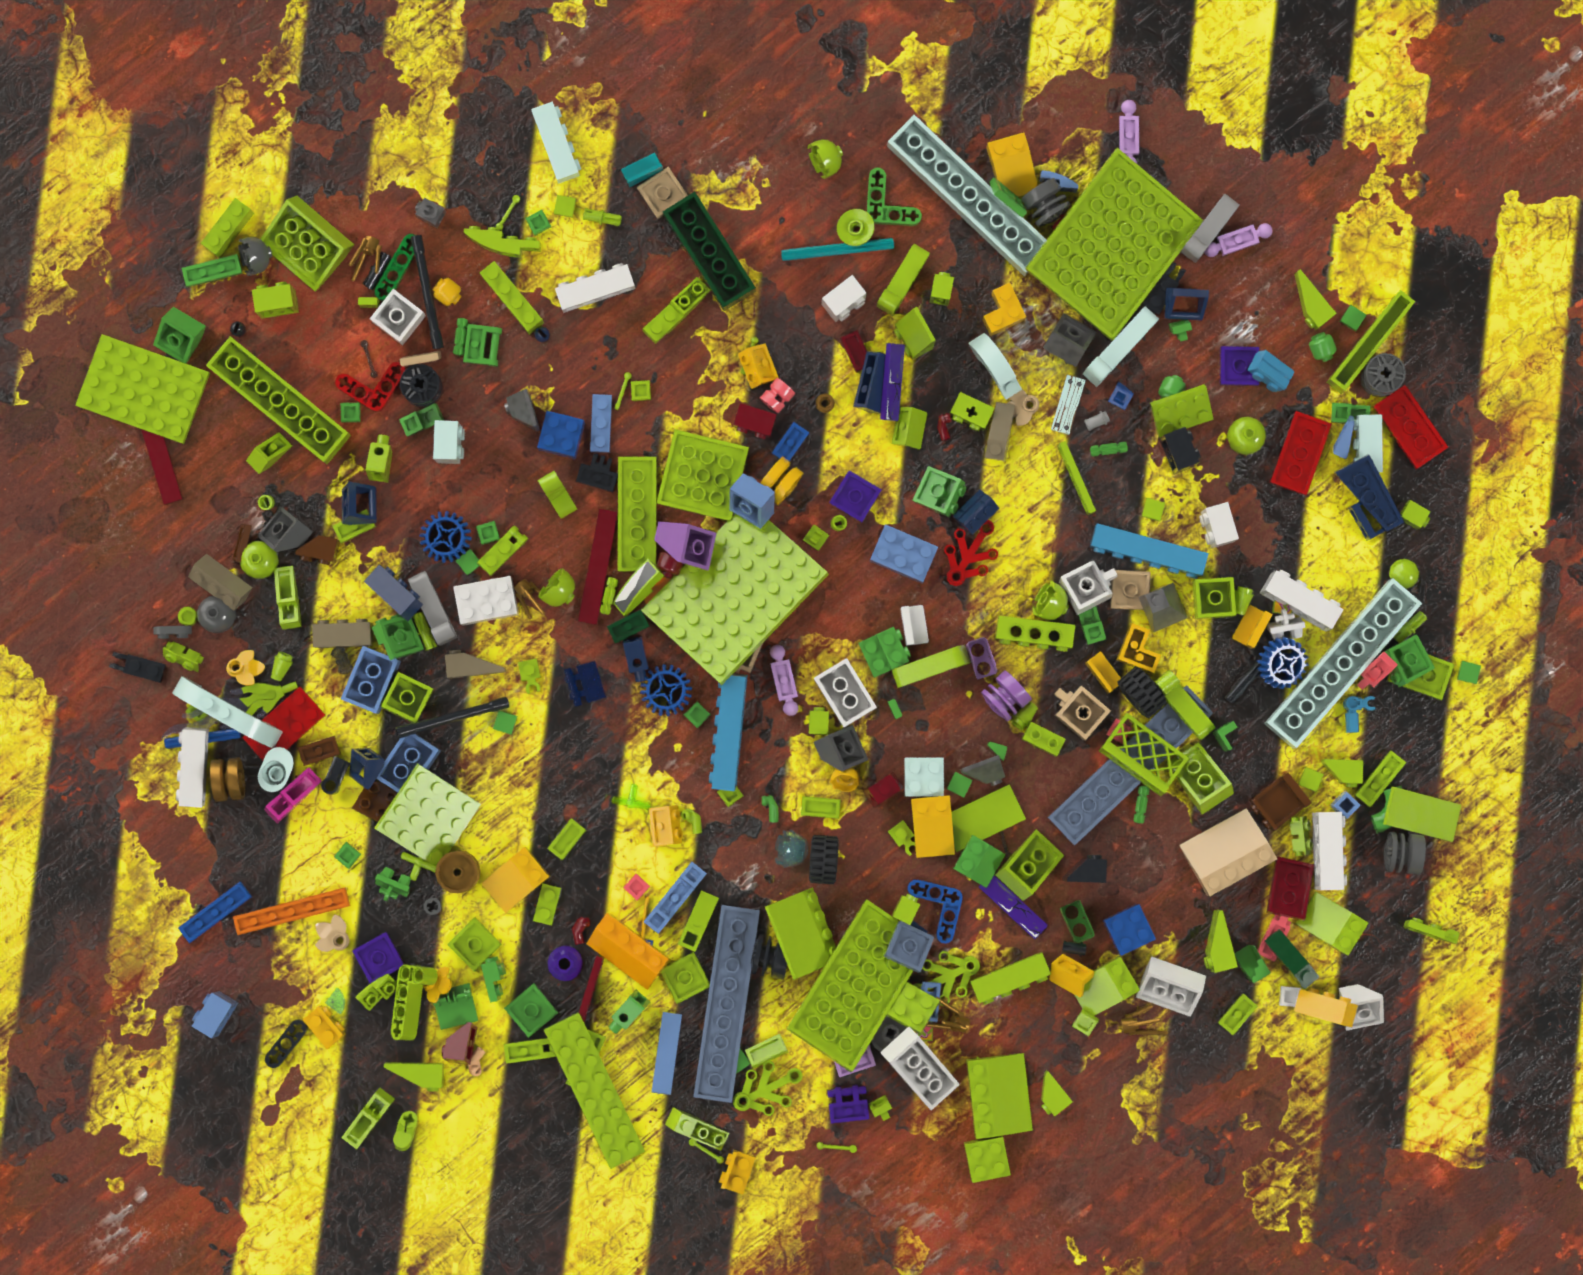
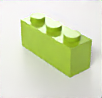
[201,198,254,258]

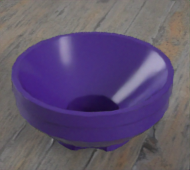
[548,946,583,981]

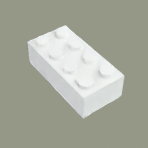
[1260,570,1344,632]
[1312,812,1347,890]
[880,1027,960,1110]

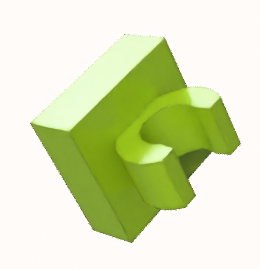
[803,525,829,551]
[868,1095,892,1121]

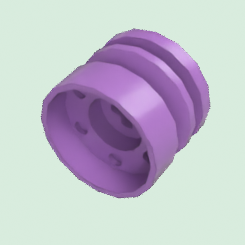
[981,670,1032,722]

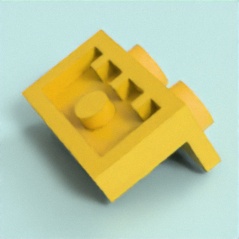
[738,343,779,389]
[649,805,683,847]
[303,1005,346,1049]
[719,1150,756,1195]

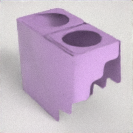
[966,638,997,679]

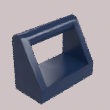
[1165,288,1209,321]
[342,482,377,525]
[1348,502,1385,541]
[349,748,385,789]

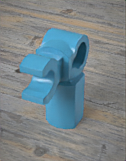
[1343,696,1375,733]

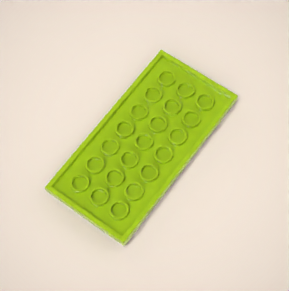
[786,900,913,1072]

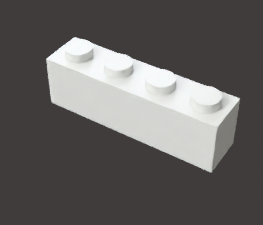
[555,263,635,313]
[176,727,209,808]

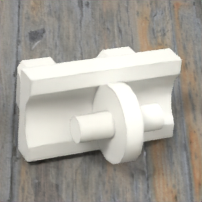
[1267,609,1305,641]

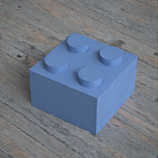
[729,473,775,529]
[192,991,238,1038]

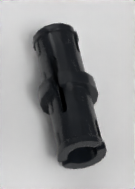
[362,251,392,290]

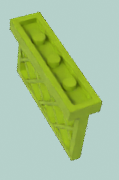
[1099,713,1189,797]

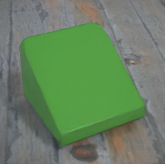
[987,742,1007,761]

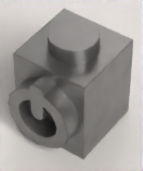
[415,197,446,228]

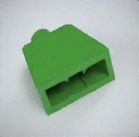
[608,989,650,1034]

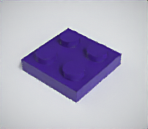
[1220,346,1259,386]
[829,470,882,523]
[352,932,405,984]

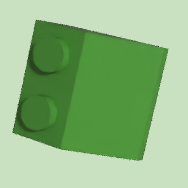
[153,307,206,364]
[953,835,1005,888]

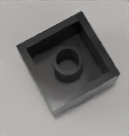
[1160,427,1201,475]

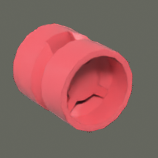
[760,378,795,414]

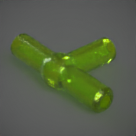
[612,784,651,810]

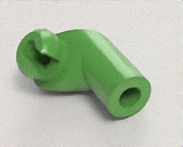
[762,795,779,823]

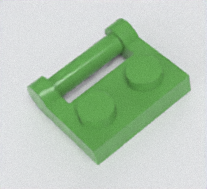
[463,324,502,367]

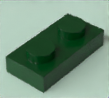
[607,609,650,644]

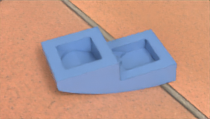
[1039,170,1079,193]

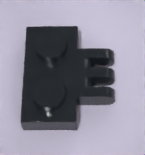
[576,453,618,493]

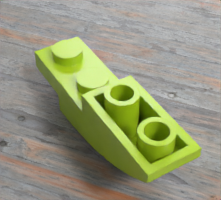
[464,226,541,258]
[642,277,711,344]

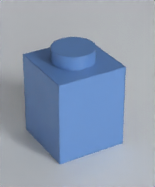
[1329,792,1360,819]

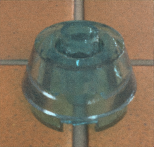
[775,830,808,868]

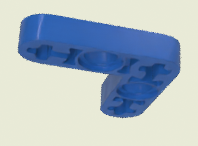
[907,880,963,944]

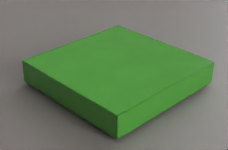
[989,177,1027,218]
[504,983,559,1038]

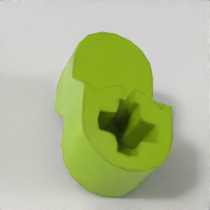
[393,1111,418,1151]

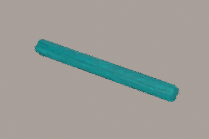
[781,238,894,261]

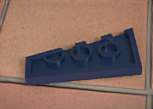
[1334,454,1404,531]

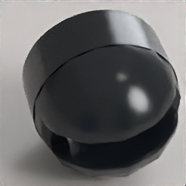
[230,321,246,337]

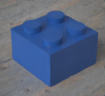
[537,411,585,459]
[1102,904,1156,956]

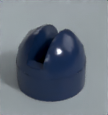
[534,326,550,342]

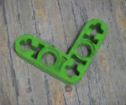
[867,168,922,226]

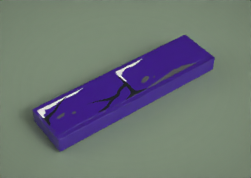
[880,343,905,421]
[978,876,1048,940]

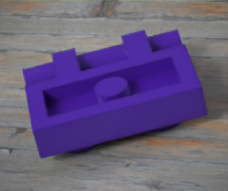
[827,1085,869,1123]

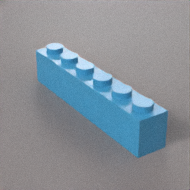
[1090,523,1209,579]
[709,673,748,791]

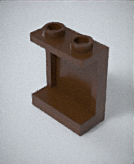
[1249,772,1312,831]

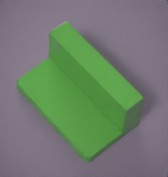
[1212,721,1238,752]

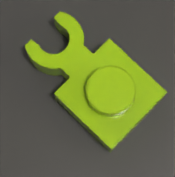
[518,659,541,694]
[888,820,915,856]

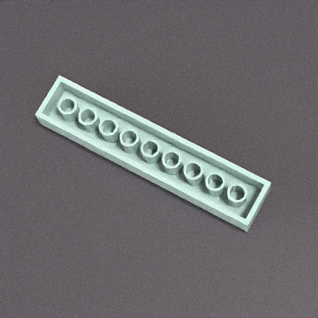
[887,115,1046,277]
[1264,578,1422,749]

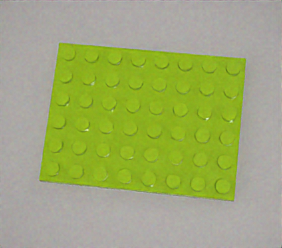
[1025,148,1204,341]
[641,514,829,685]

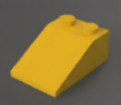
[986,133,1038,197]
[911,795,955,858]
[481,847,551,913]

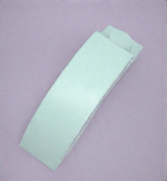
[968,333,1022,399]

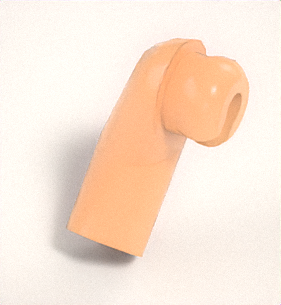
[468,1046,486,1076]

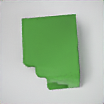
[1059,900,1094,942]
[1234,945,1271,983]

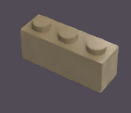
[188,554,252,611]
[312,619,373,648]

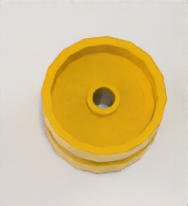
[760,456,804,506]

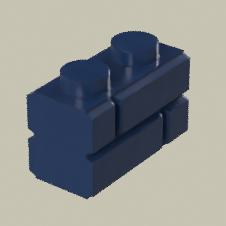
[953,489,1000,535]

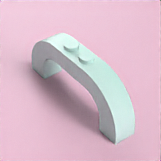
[172,676,283,748]

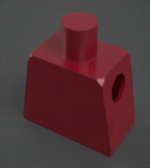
[863,772,904,808]

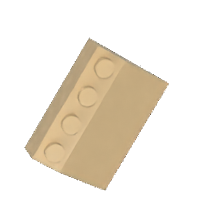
[1179,808,1277,896]

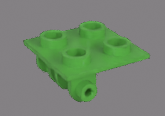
[433,983,478,1030]

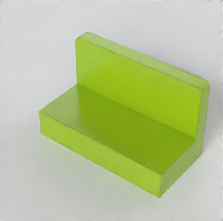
[892,407,927,449]

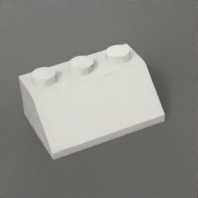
[1136,956,1206,1017]

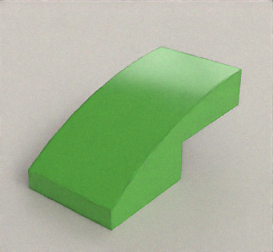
[399,403,445,437]
[1331,403,1371,424]
[1078,606,1106,644]

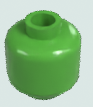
[1309,332,1337,362]
[1158,375,1186,399]

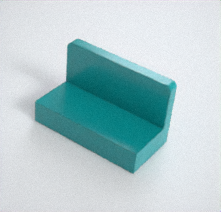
[621,153,663,187]

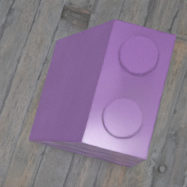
[655,522,716,570]

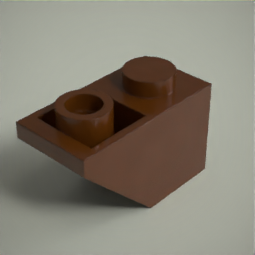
[295,535,340,565]

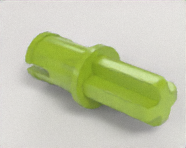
[583,208,622,226]
[1393,611,1427,643]
[413,612,437,651]

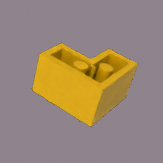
[982,283,1026,336]
[1116,623,1161,674]

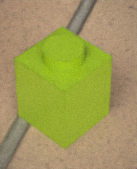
[1400,500,1430,530]
[809,707,829,735]

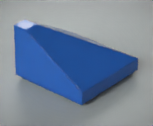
[1108,382,1134,410]

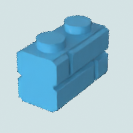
[1248,350,1294,392]

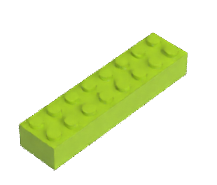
[206,336,351,464]

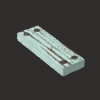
[1051,375,1085,435]

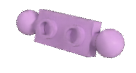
[1119,100,1139,164]
[1204,223,1273,257]
[770,645,798,716]

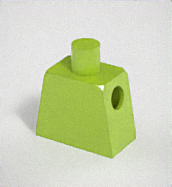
[365,435,392,483]

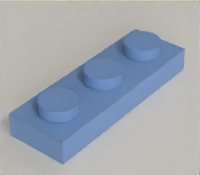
[590,394,612,453]

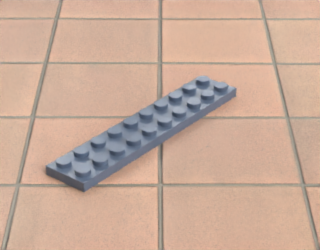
[1048,685,1213,846]
[693,905,760,1103]

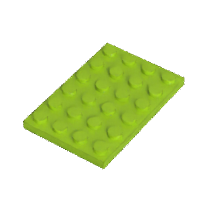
[75,334,210,444]

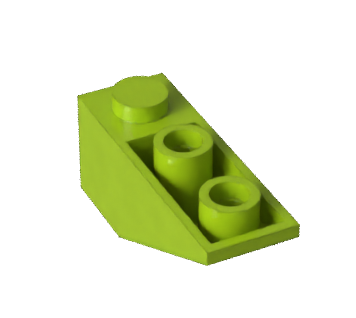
[678,890,719,952]
[665,1107,729,1151]

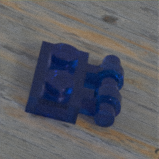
[564,661,606,707]

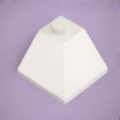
[1339,984,1384,1031]

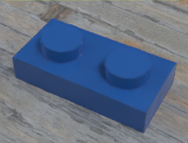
[772,422,809,461]

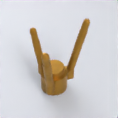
[349,236,382,282]
[514,579,545,619]
[926,997,970,1033]
[1121,1005,1168,1036]

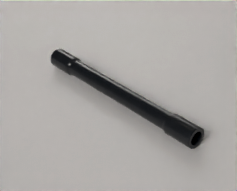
[411,235,444,350]
[395,697,509,739]

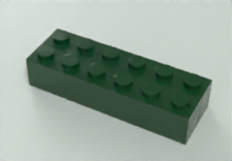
[662,192,756,311]

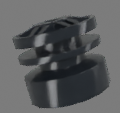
[400,364,443,408]
[751,934,787,980]

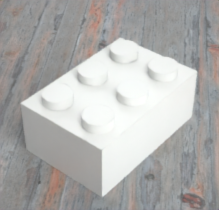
[453,576,519,626]
[814,658,877,728]

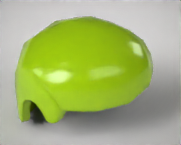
[1389,559,1419,589]

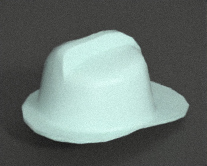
[258,747,294,792]

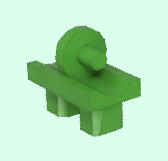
[375,867,411,901]

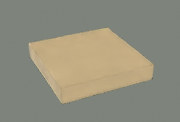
[637,167,688,219]
[400,351,441,366]
[1110,570,1151,610]

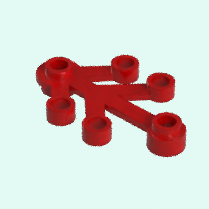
[944,520,998,586]

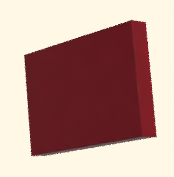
[1266,856,1314,921]

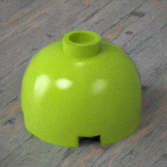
[808,139,843,179]
[1227,417,1266,455]
[240,541,279,579]
[538,569,575,607]
[1032,581,1069,620]

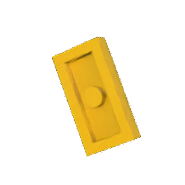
[1232,605,1273,649]
[1085,651,1121,693]
[1049,954,1094,997]

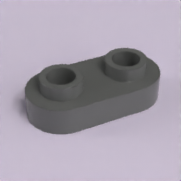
[153,626,192,639]

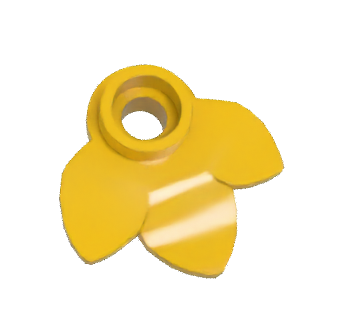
[226,650,265,686]
[423,967,452,1003]

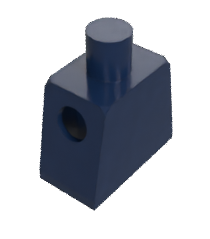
[623,636,649,682]

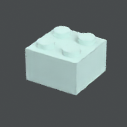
[433,420,465,464]
[904,758,944,797]

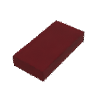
[840,330,867,373]

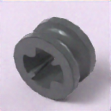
[424,898,441,915]

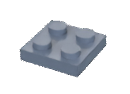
[884,921,934,973]

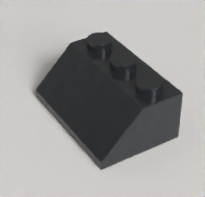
[1062,855,1107,883]

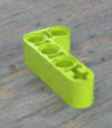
[876,244,930,316]
[538,471,577,519]
[892,645,971,688]
[1154,670,1216,740]
[391,965,438,1041]

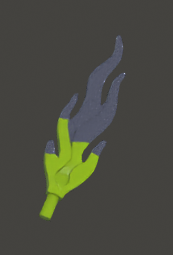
[161,681,298,739]

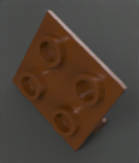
[352,780,398,822]

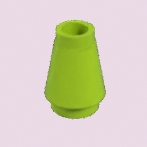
[1235,586,1254,615]
[271,651,293,681]
[1011,702,1038,730]

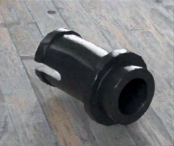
[1062,941,1087,957]

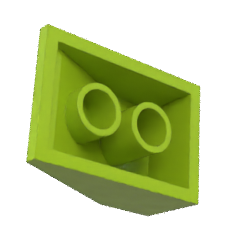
[893,307,935,360]
[1167,742,1234,814]
[995,829,1064,901]
[1295,891,1368,956]
[1204,909,1238,973]
[1075,956,1140,1016]

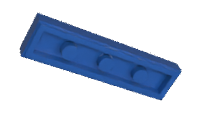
[178,881,252,943]

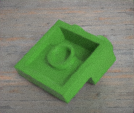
[912,466,966,518]
[372,614,424,660]
[858,627,911,678]
[1382,634,1435,687]
[481,956,506,1003]

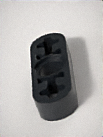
[265,1019,308,1068]

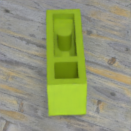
[1295,269,1337,330]
[384,1062,444,1092]

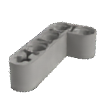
[1181,194,1240,263]
[408,571,458,646]

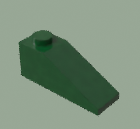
[1265,929,1319,989]

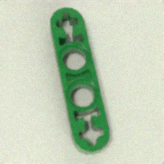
[375,234,415,302]

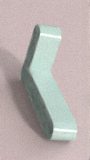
[1083,306,1159,387]

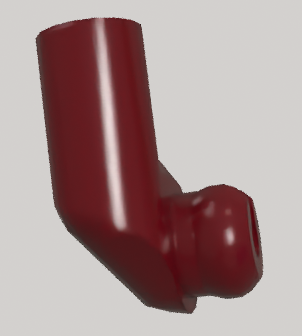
[937,413,952,441]
[572,917,590,945]

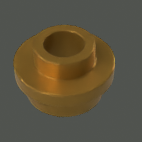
[815,394,835,413]

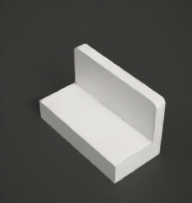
[900,605,929,646]

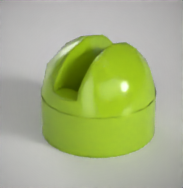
[258,495,275,510]
[830,515,847,531]

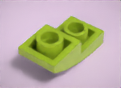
[355,974,397,1011]

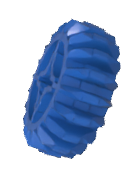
[419,511,472,563]
[1257,637,1309,689]
[640,664,692,716]

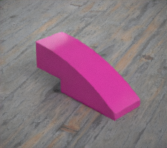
[264,767,322,824]

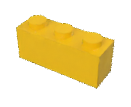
[1294,987,1358,1028]

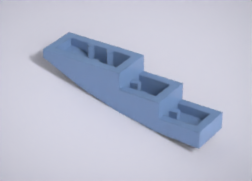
[651,1012,682,1095]

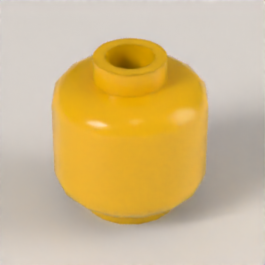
[432,278,462,306]

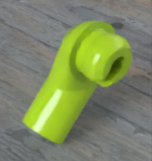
[681,809,702,834]

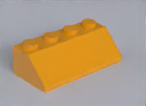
[586,913,671,990]

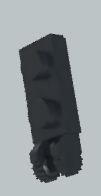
[1142,262,1186,316]
[109,652,166,683]

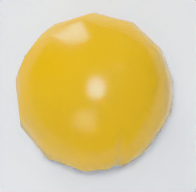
[830,767,860,792]

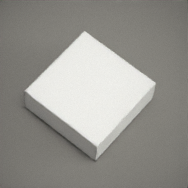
[1279,986,1301,1007]

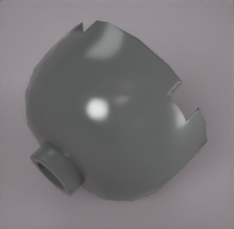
[238,237,272,276]
[197,595,237,633]

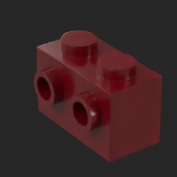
[733,403,777,440]

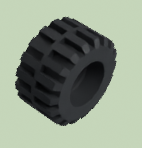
[1118,666,1167,718]
[809,835,839,885]

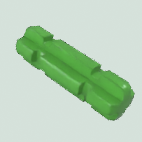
[453,318,468,356]
[1090,442,1128,456]
[1133,786,1149,824]

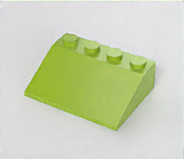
[261,196,354,291]
[765,887,836,980]
[966,1053,1033,1139]

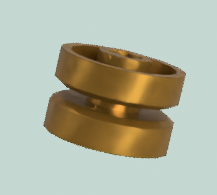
[210,758,245,802]
[435,850,481,894]

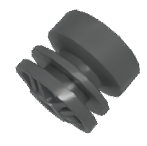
[1021,178,1072,227]
[1360,353,1406,398]
[1384,832,1426,875]

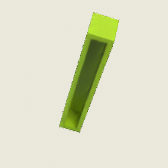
[1326,290,1415,394]

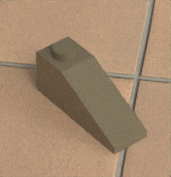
[985,402,1015,462]
[445,650,506,679]

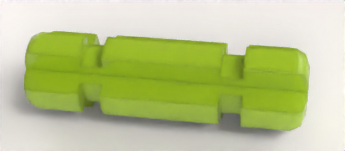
[600,577,618,615]

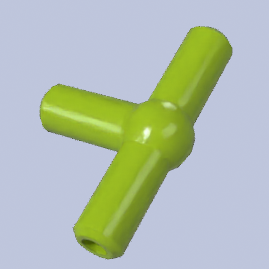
[401,852,437,881]

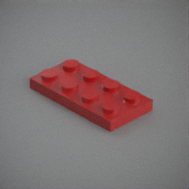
[1373,385,1449,469]
[1270,411,1332,496]
[242,687,326,761]

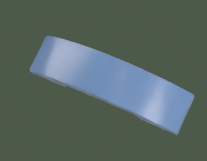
[644,862,707,934]

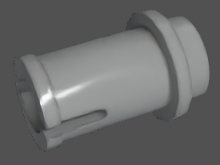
[1084,411,1110,431]

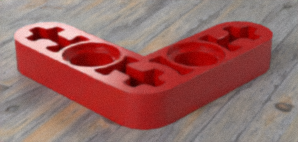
[335,362,406,412]

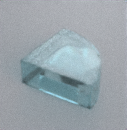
[325,987,345,1015]

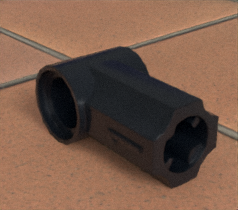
[321,757,350,795]

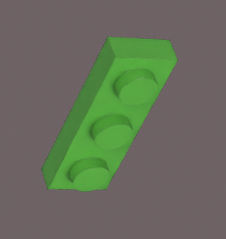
[182,254,243,288]

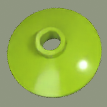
[837,209,875,246]

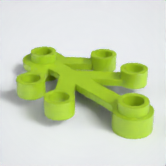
[913,951,980,1006]
[733,1061,802,1116]

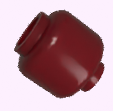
[656,551,683,579]

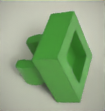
[1168,320,1192,342]

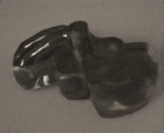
[330,647,353,675]

